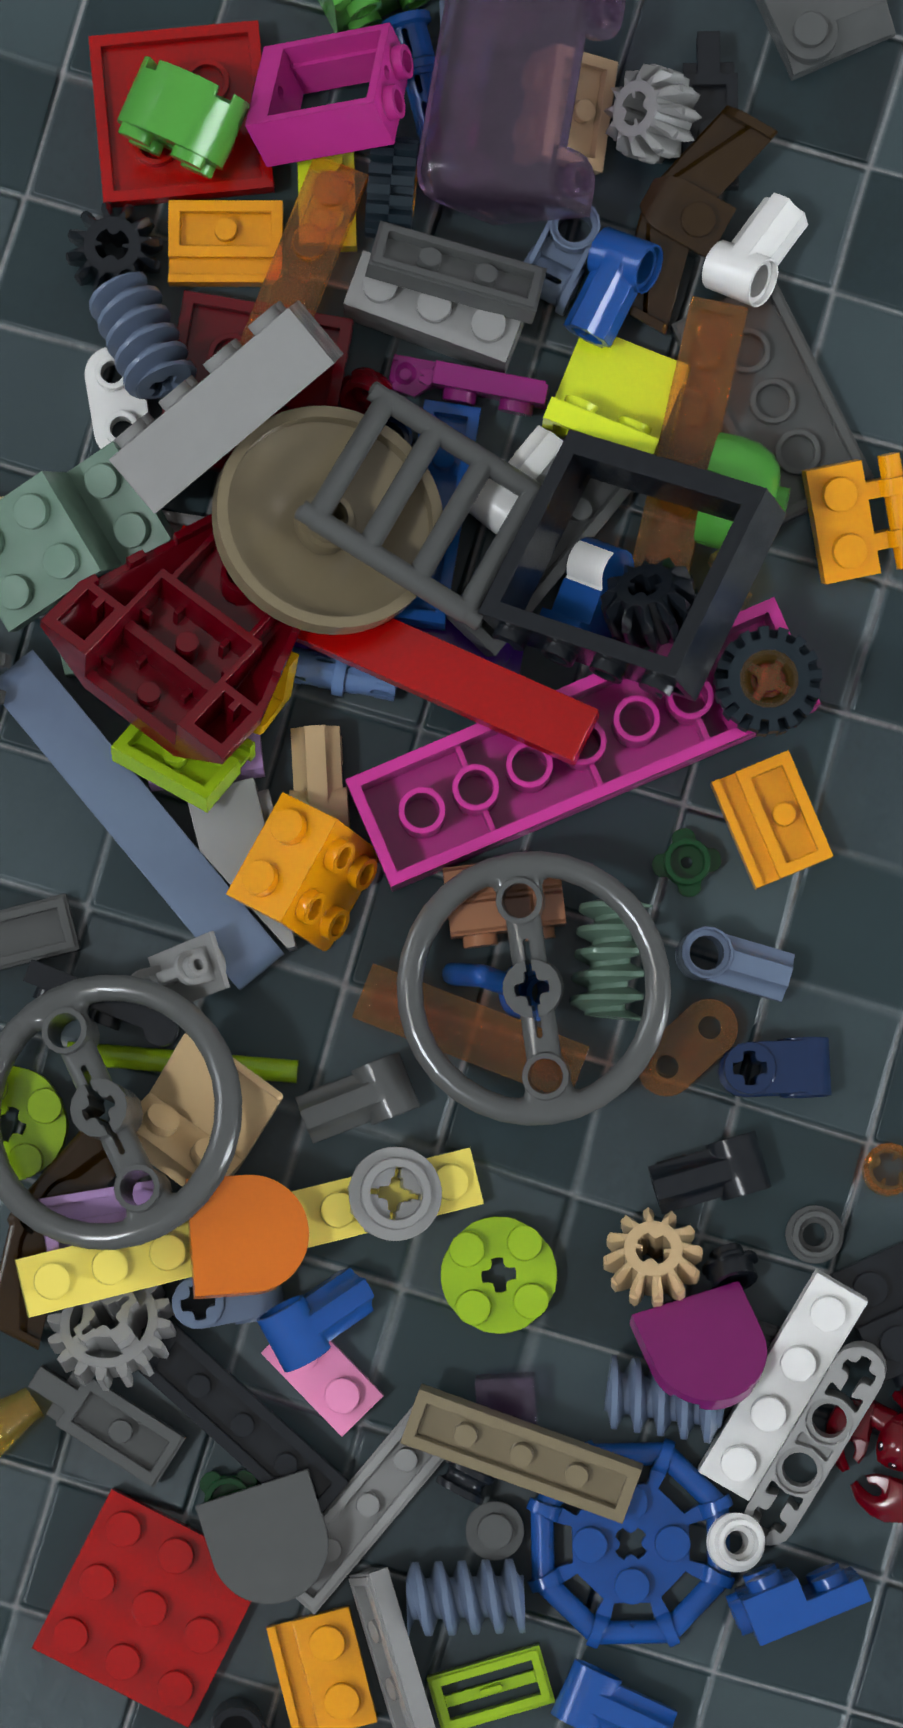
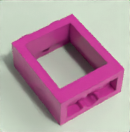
[245,22,414,167]

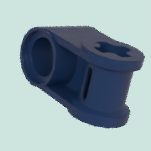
[717,1037,832,1098]

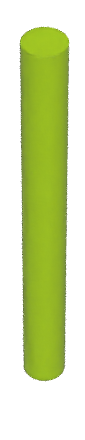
[67,1041,299,1083]

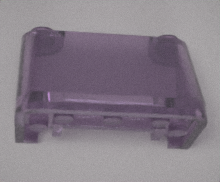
[417,0,626,225]

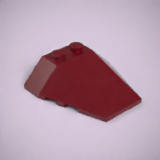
[40,514,301,764]

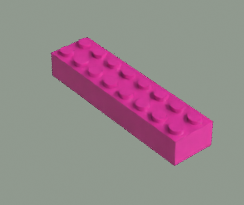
[345,597,821,892]

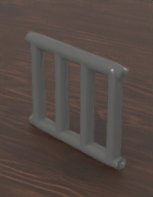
[294,381,541,631]

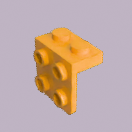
[226,792,379,951]

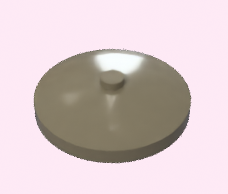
[212,406,443,635]

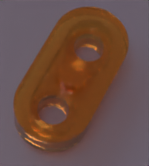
[638,999,738,1097]

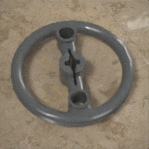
[397,851,671,1126]
[0,975,242,1250]

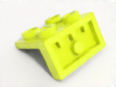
[542,337,689,455]

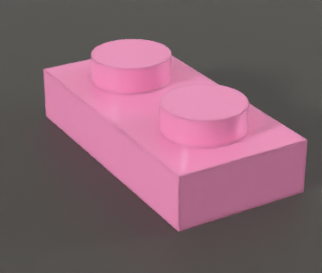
[261,1340,384,1437]

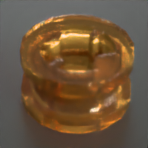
[862,1143,903,1197]

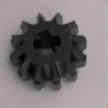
[66,202,163,292]
[600,557,698,653]

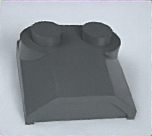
[755,0,896,81]

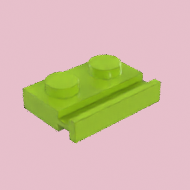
[111,724,256,813]

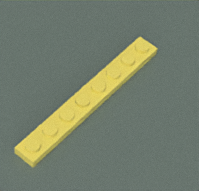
[15,1148,484,1318]

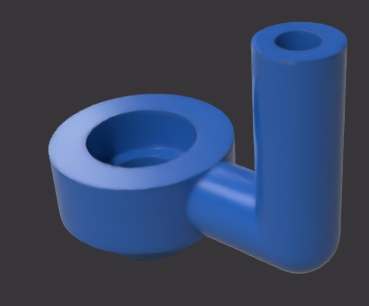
[442,962,549,1021]

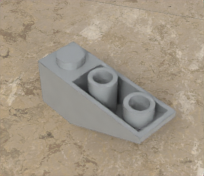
[188,777,298,952]

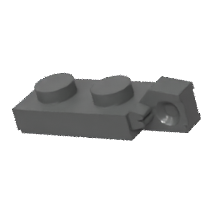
[28,1364,186,1488]

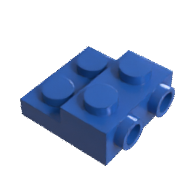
[725,1562,872,1646]

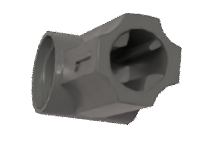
[295,1052,420,1144]

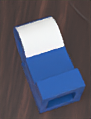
[539,537,634,638]

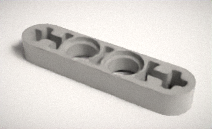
[744,1341,887,1545]

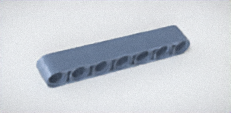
[0,649,284,990]

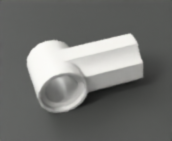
[702,193,808,307]
[469,425,563,534]

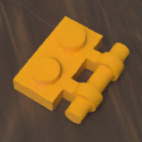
[801,452,903,584]

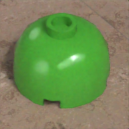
[694,432,790,549]

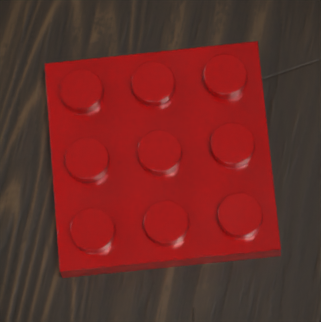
[88,20,275,208]
[32,1487,251,1728]

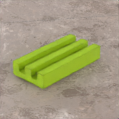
[427,1643,555,1728]

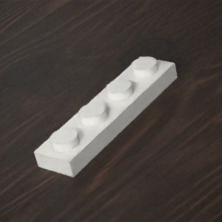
[698,1268,868,1501]

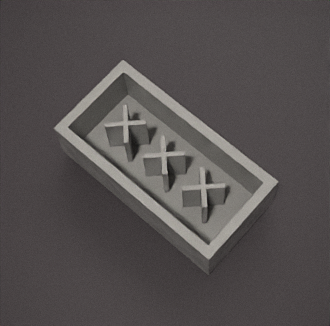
[109,300,343,514]

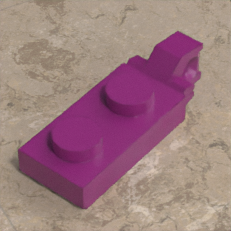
[389,354,549,417]

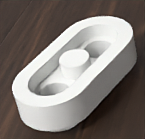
[85,347,150,449]

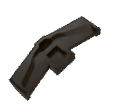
[628,105,778,335]
[0,1117,116,1350]

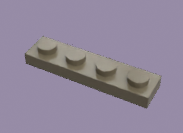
[400,1383,643,1524]

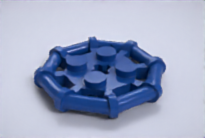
[526,1438,736,1649]

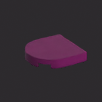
[629,1281,767,1410]

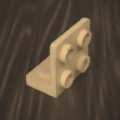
[137,1033,283,1187]

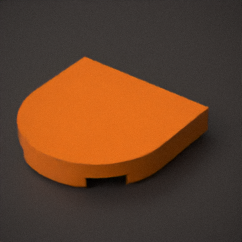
[185,1175,309,1299]

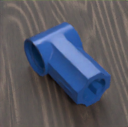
[563,227,663,348]
[257,1268,374,1372]
[550,1658,678,1728]

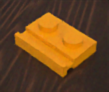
[168,200,284,287]
[710,750,833,890]
[266,1605,378,1728]

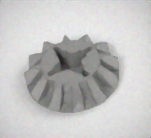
[347,1147,442,1241]

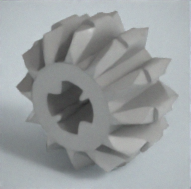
[604,64,702,164]

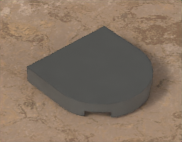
[195,1468,329,1604]

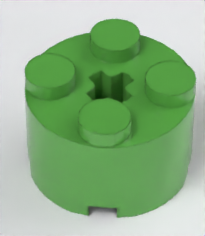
[116,56,250,179]

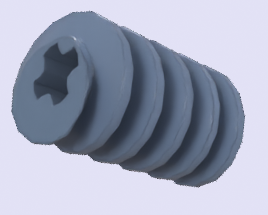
[89,271,197,400]
[604,1354,725,1444]
[406,1558,526,1637]

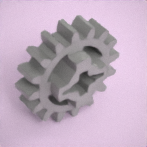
[47,1285,176,1391]

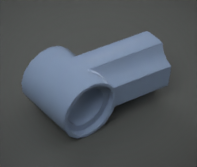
[675,926,795,1003]

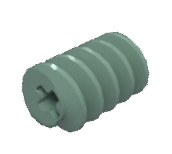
[569,899,653,1021]

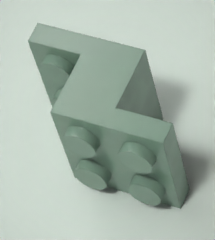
[0,441,175,632]

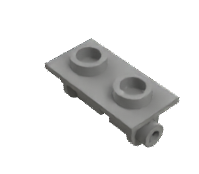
[131,931,230,1002]

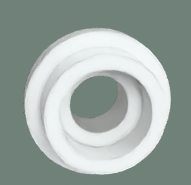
[706,1512,765,1572]

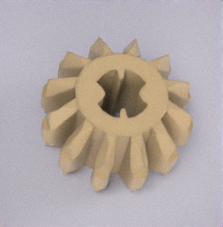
[603,1207,703,1307]

